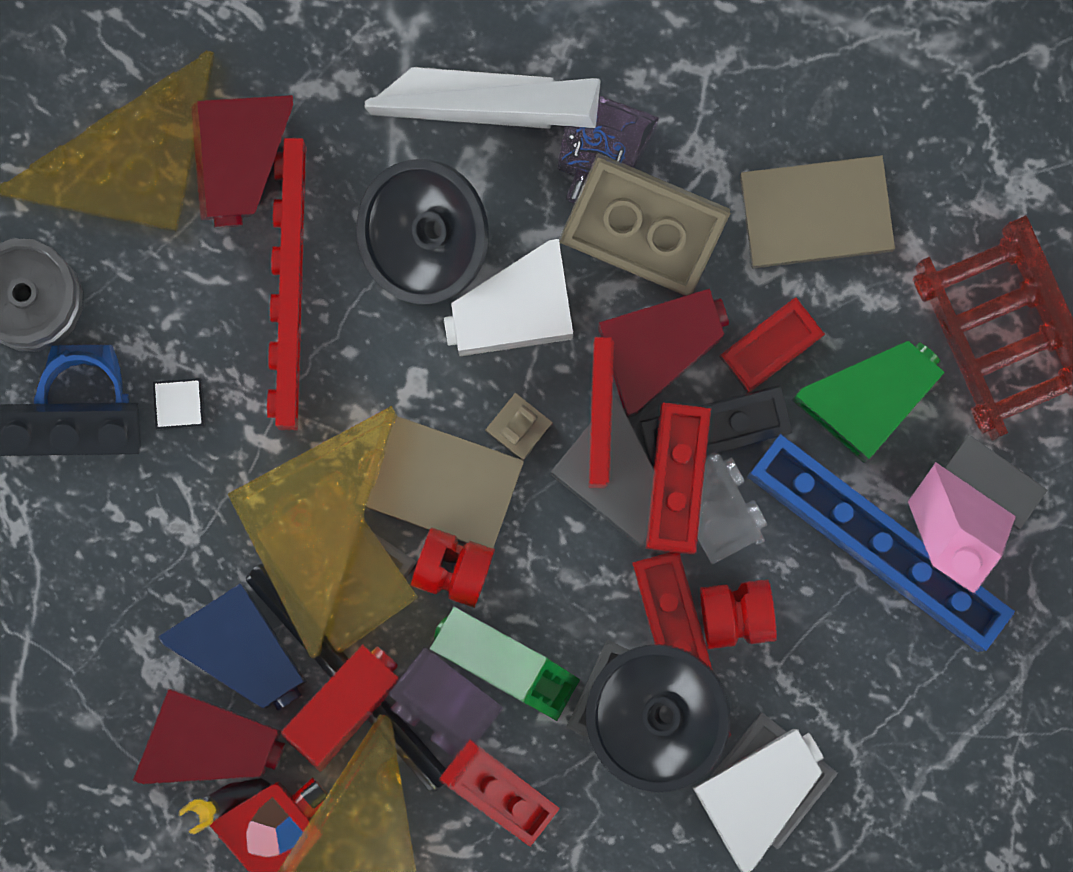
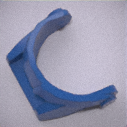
[34,345,129,404]

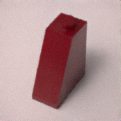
[191,95,294,228]
[598,289,729,418]
[133,689,286,784]

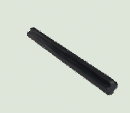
[245,563,446,792]

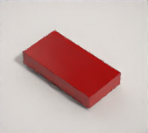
[719,297,825,393]

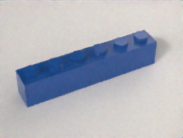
[747,434,1015,652]

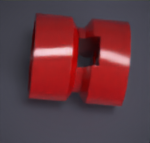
[410,527,495,608]
[700,579,777,649]

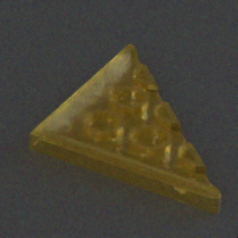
[0,51,215,232]
[228,406,397,659]
[278,715,416,872]

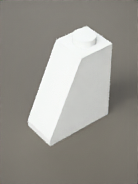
[444,239,573,356]
[692,729,823,872]

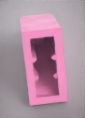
[908,462,1016,593]

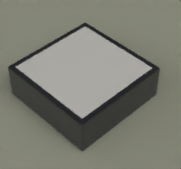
[153,378,205,431]

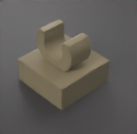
[485,393,553,460]

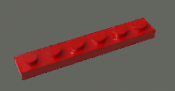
[267,138,306,430]

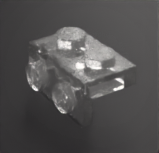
[697,451,767,564]

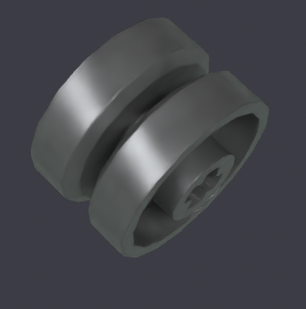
[0,239,83,352]

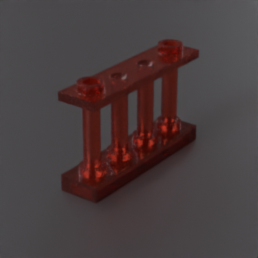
[913,215,1073,441]

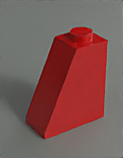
[281,644,399,772]

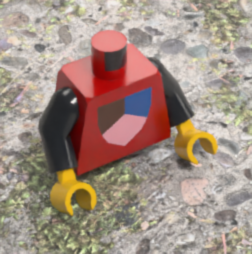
[179,777,332,872]

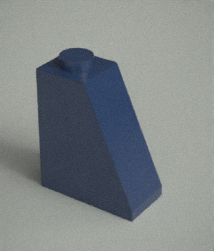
[158,583,307,711]

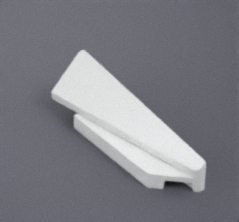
[365,67,600,129]

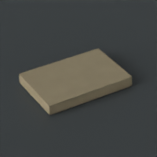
[559,153,731,296]
[740,155,895,269]
[356,413,524,549]

